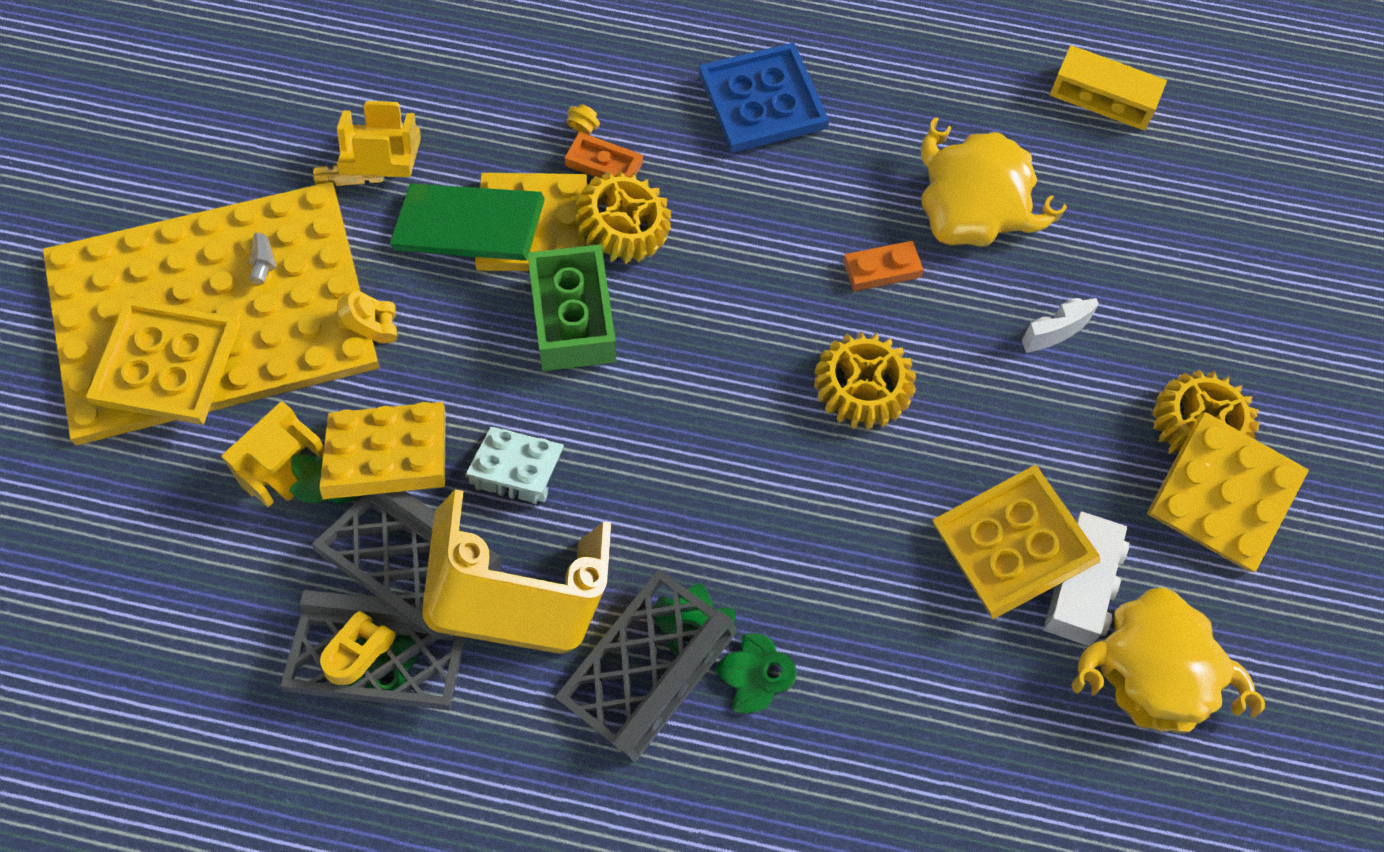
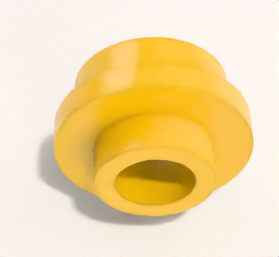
[566,104,600,135]

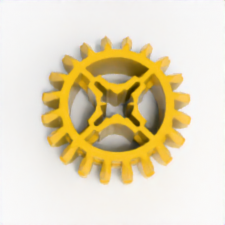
[574,170,671,265]
[814,331,916,430]
[1152,369,1260,454]

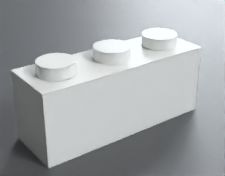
[1043,511,1129,646]

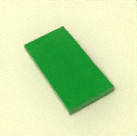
[390,183,545,261]

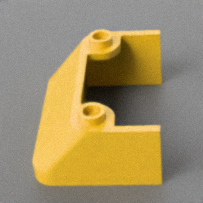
[422,489,611,654]

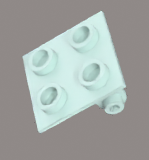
[466,427,564,504]

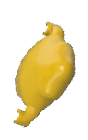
[921,118,1067,247]
[1072,587,1265,733]

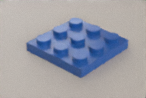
[699,42,829,153]

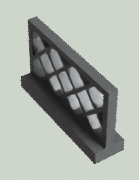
[312,491,501,638]
[555,569,738,762]
[280,590,468,710]

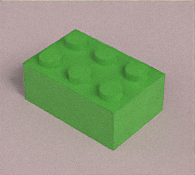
[527,244,616,371]

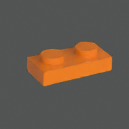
[565,132,643,178]
[843,241,924,292]

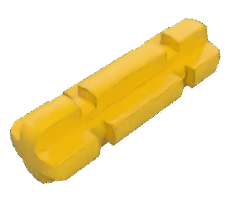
[313,165,385,186]

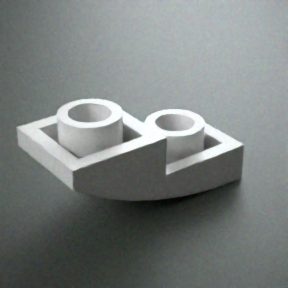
[1022,298,1099,353]

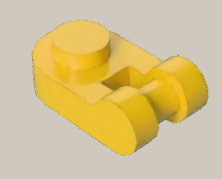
[337,290,397,344]
[320,611,395,685]

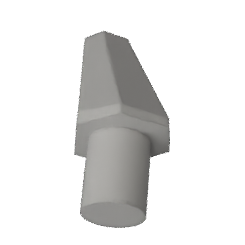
[249,233,276,285]

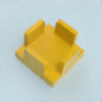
[337,101,421,177]
[221,401,324,507]

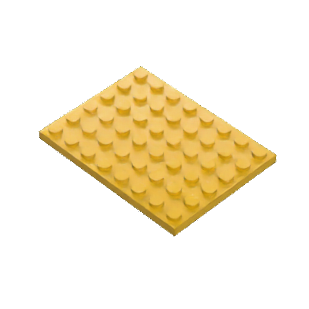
[43,181,380,446]

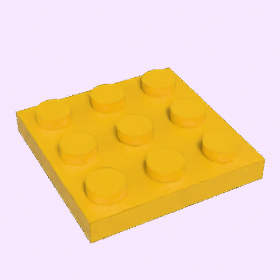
[475,173,587,271]
[85,298,240,425]
[320,402,446,499]
[1146,412,1309,572]
[932,464,1101,619]

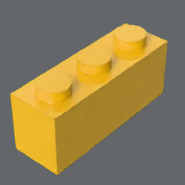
[1049,45,1167,131]

